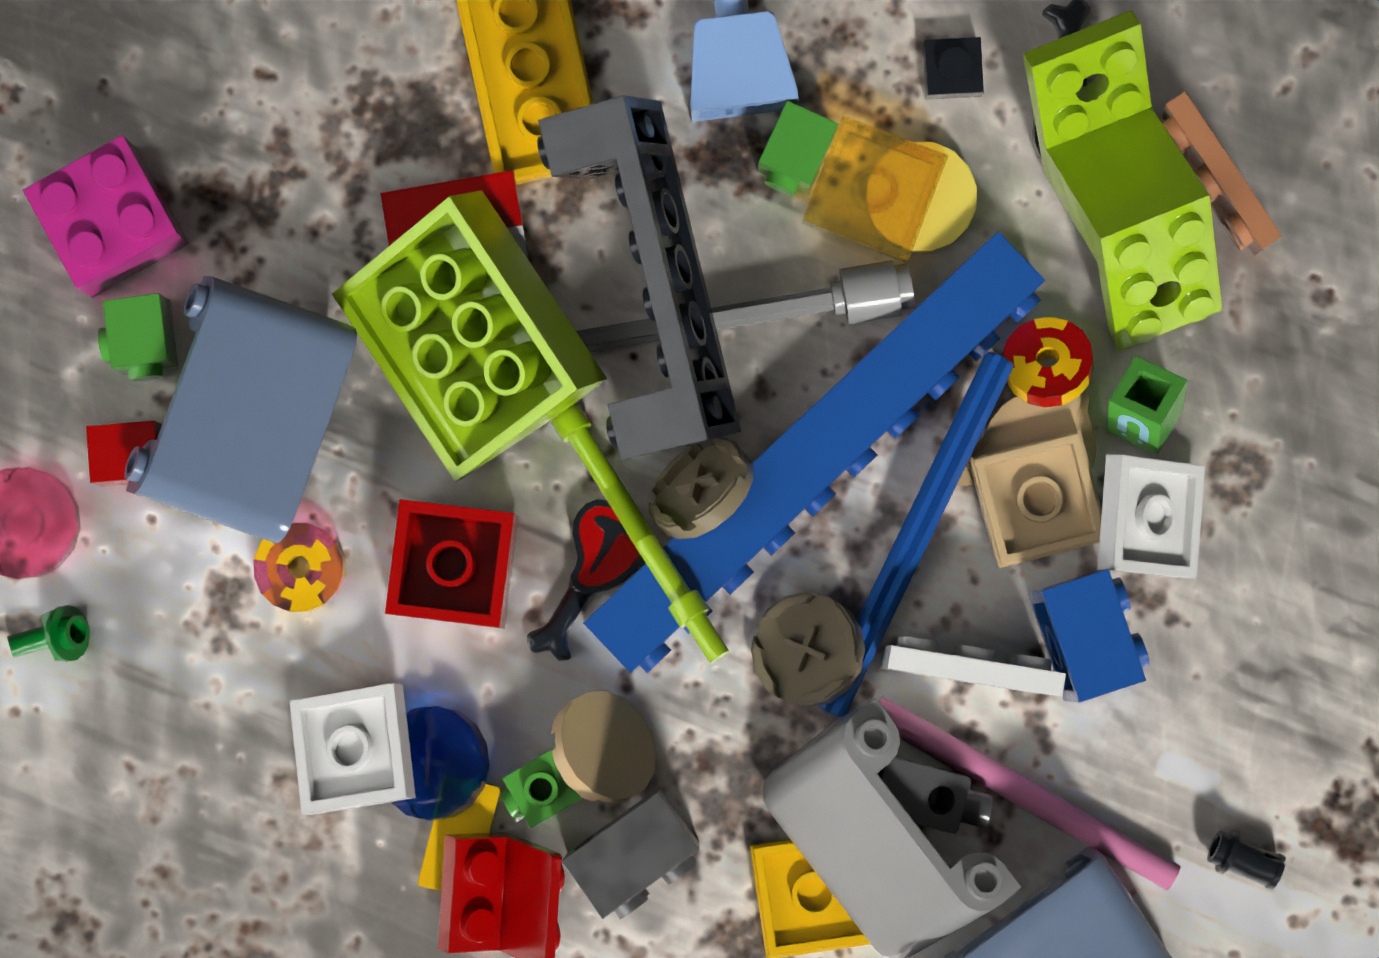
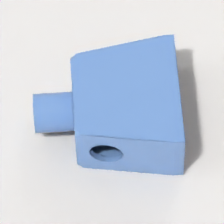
[690,0,799,122]

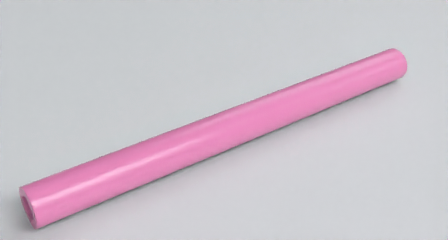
[878,696,1181,890]

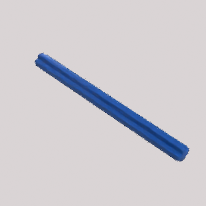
[819,352,1013,717]

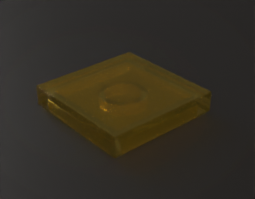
[802,116,949,263]

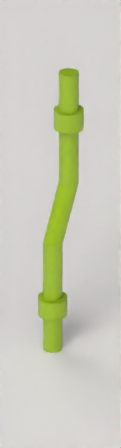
[551,405,729,664]

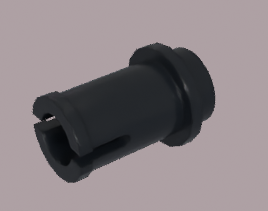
[1207,830,1286,890]

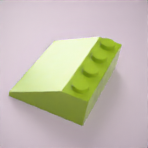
[332,190,607,482]

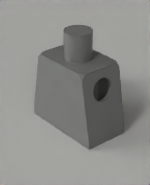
[877,756,993,834]

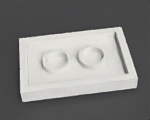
[880,636,1066,697]

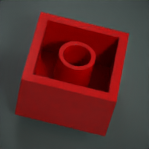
[385,499,519,629]

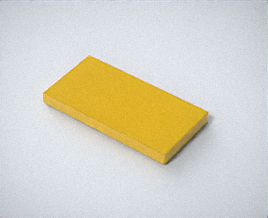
[456,0,594,185]

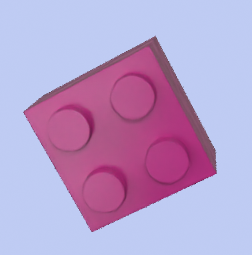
[23,135,190,298]

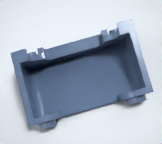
[124,276,357,544]
[944,846,1172,958]

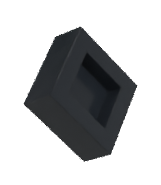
[923,37,984,100]

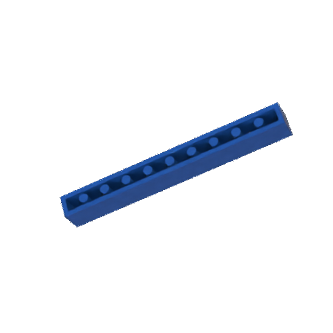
[583,231,1045,673]

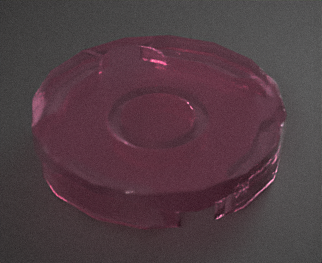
[0,467,81,579]

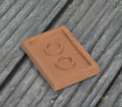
[1161,91,1282,256]

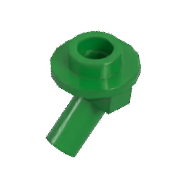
[7,605,90,662]

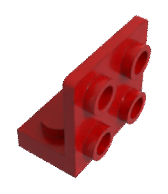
[438,832,565,958]

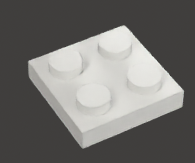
[1097,455,1205,579]
[289,683,416,815]

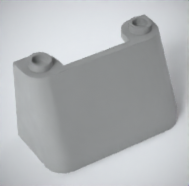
[762,698,1021,958]

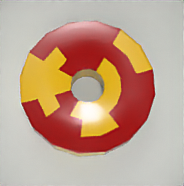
[1002,317,1094,408]

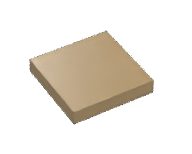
[969,430,1102,569]

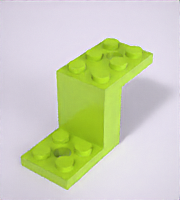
[1023,10,1222,352]

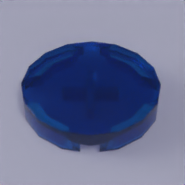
[391,706,490,821]

